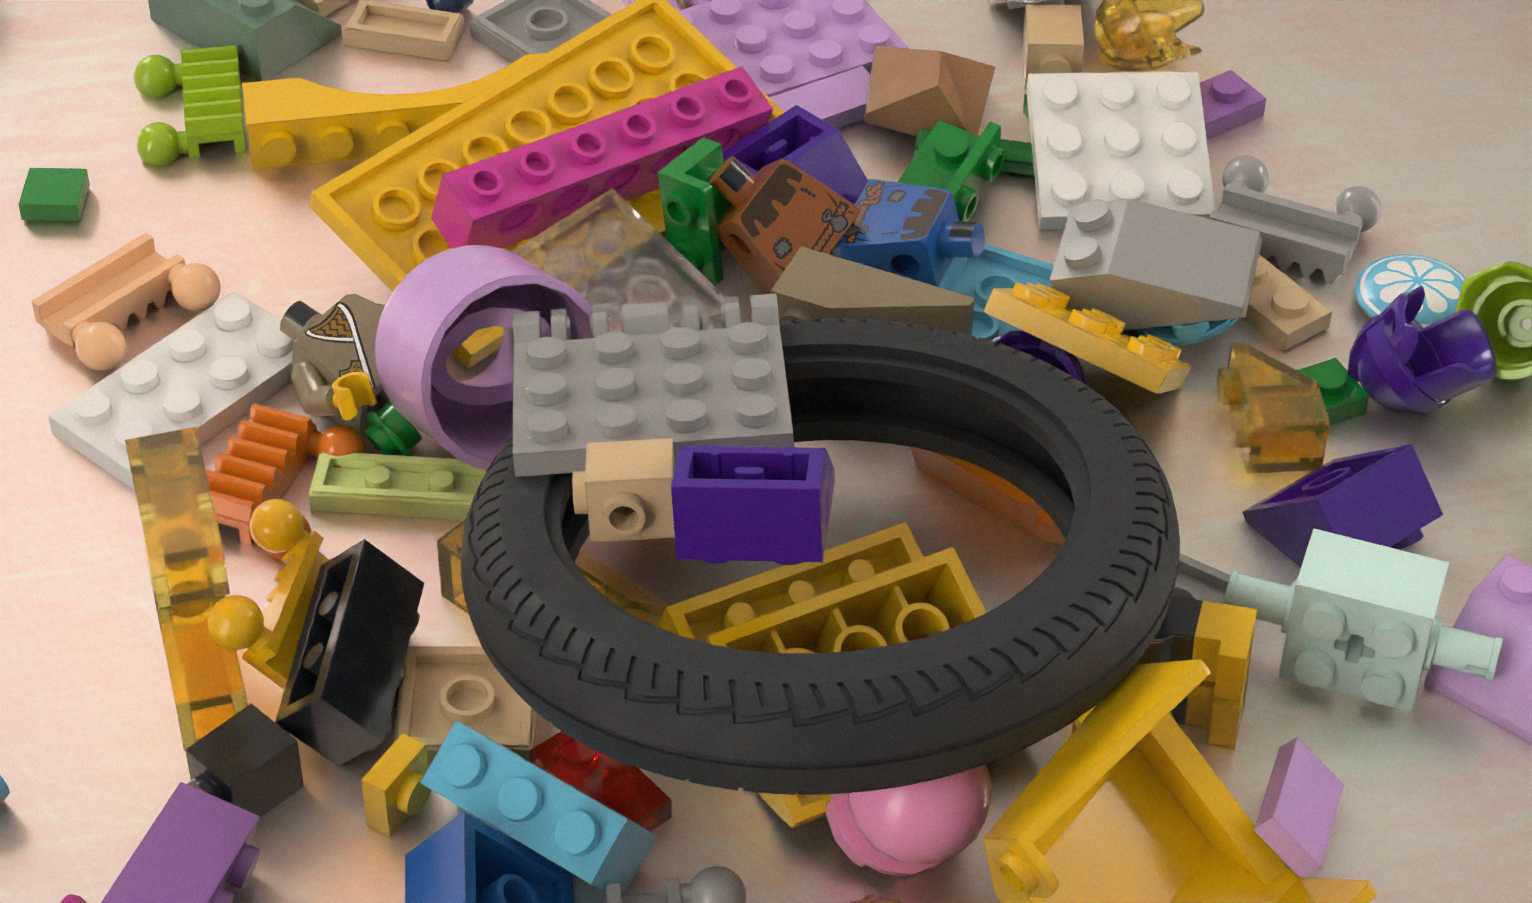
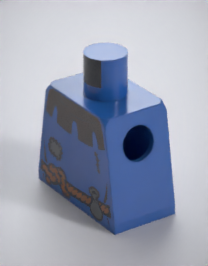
[832,179,985,286]

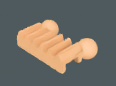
[31,233,221,371]

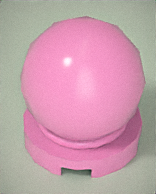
[826,764,993,878]

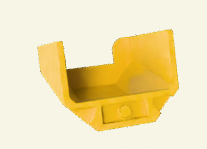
[983,659,1378,903]

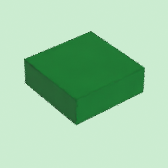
[18,167,90,221]

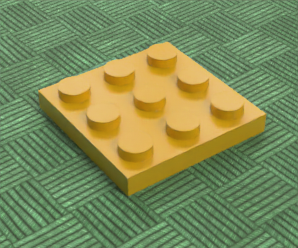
[983,282,1191,394]

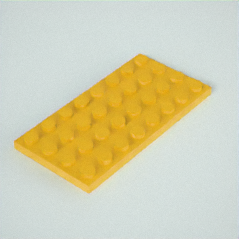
[309,0,784,369]

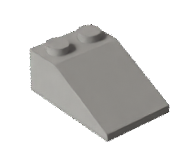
[1049,199,1262,331]

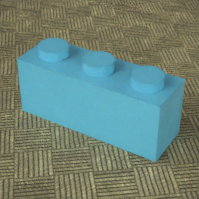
[420,720,658,896]

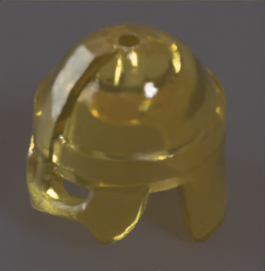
[1094,0,1205,72]

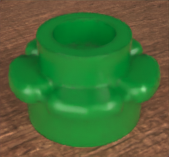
[364,402,422,456]

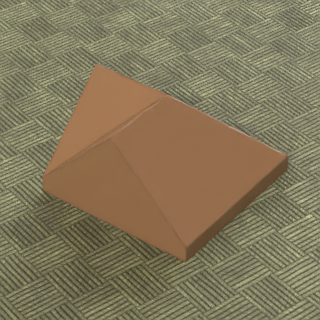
[864,46,995,137]

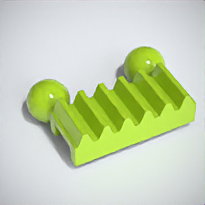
[133,45,247,166]

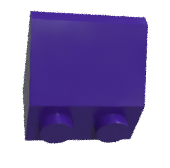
[1242,444,1443,568]

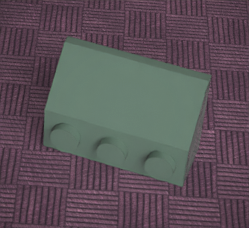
[148,0,342,81]

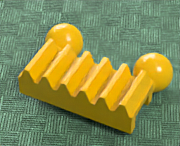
[208,499,329,690]

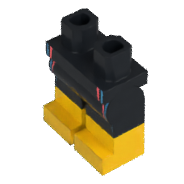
[1135,596,1257,749]

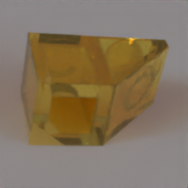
[1217,342,1330,474]

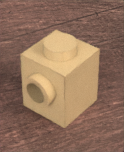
[572,438,675,542]

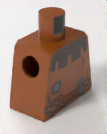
[709,156,861,294]

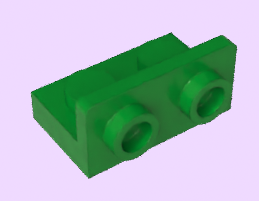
[898,120,1006,222]
[657,137,729,287]

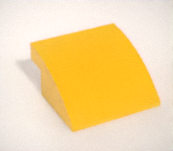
[658,522,986,828]

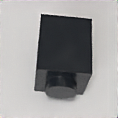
[185,703,304,818]

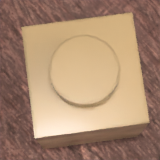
[1022,4,1084,88]

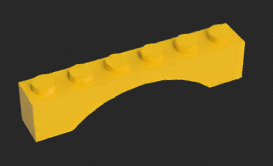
[242,53,546,170]

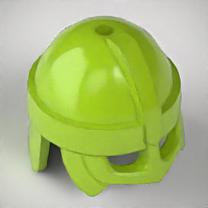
[1456,261,1532,380]

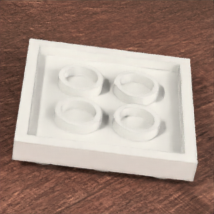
[1026,71,1215,230]

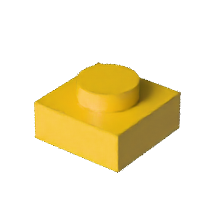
[361,733,431,837]

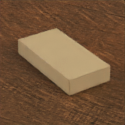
[343,0,465,62]

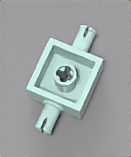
[1223,529,1503,712]

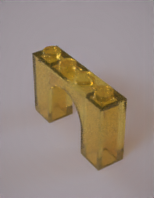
[125,427,248,751]

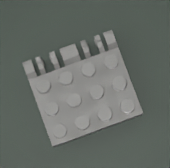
[513,293,794,477]

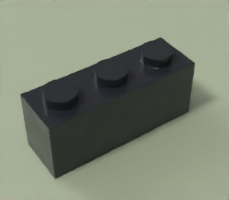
[275,539,425,766]

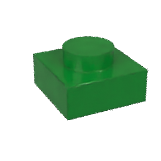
[1280,358,1369,431]

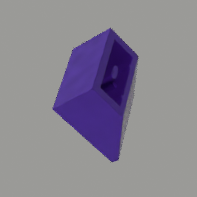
[722,105,868,207]
[671,446,835,565]

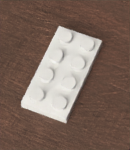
[48,291,295,491]

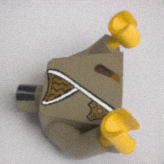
[280,294,391,437]

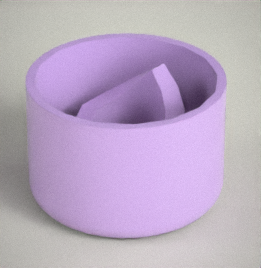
[375,245,592,470]

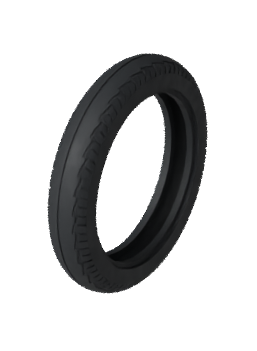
[461,318,1180,795]

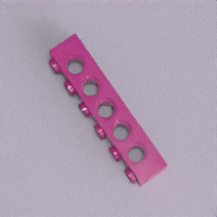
[431,66,773,248]

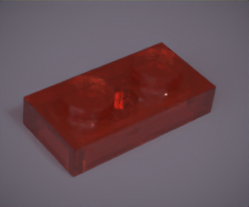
[530,731,672,831]

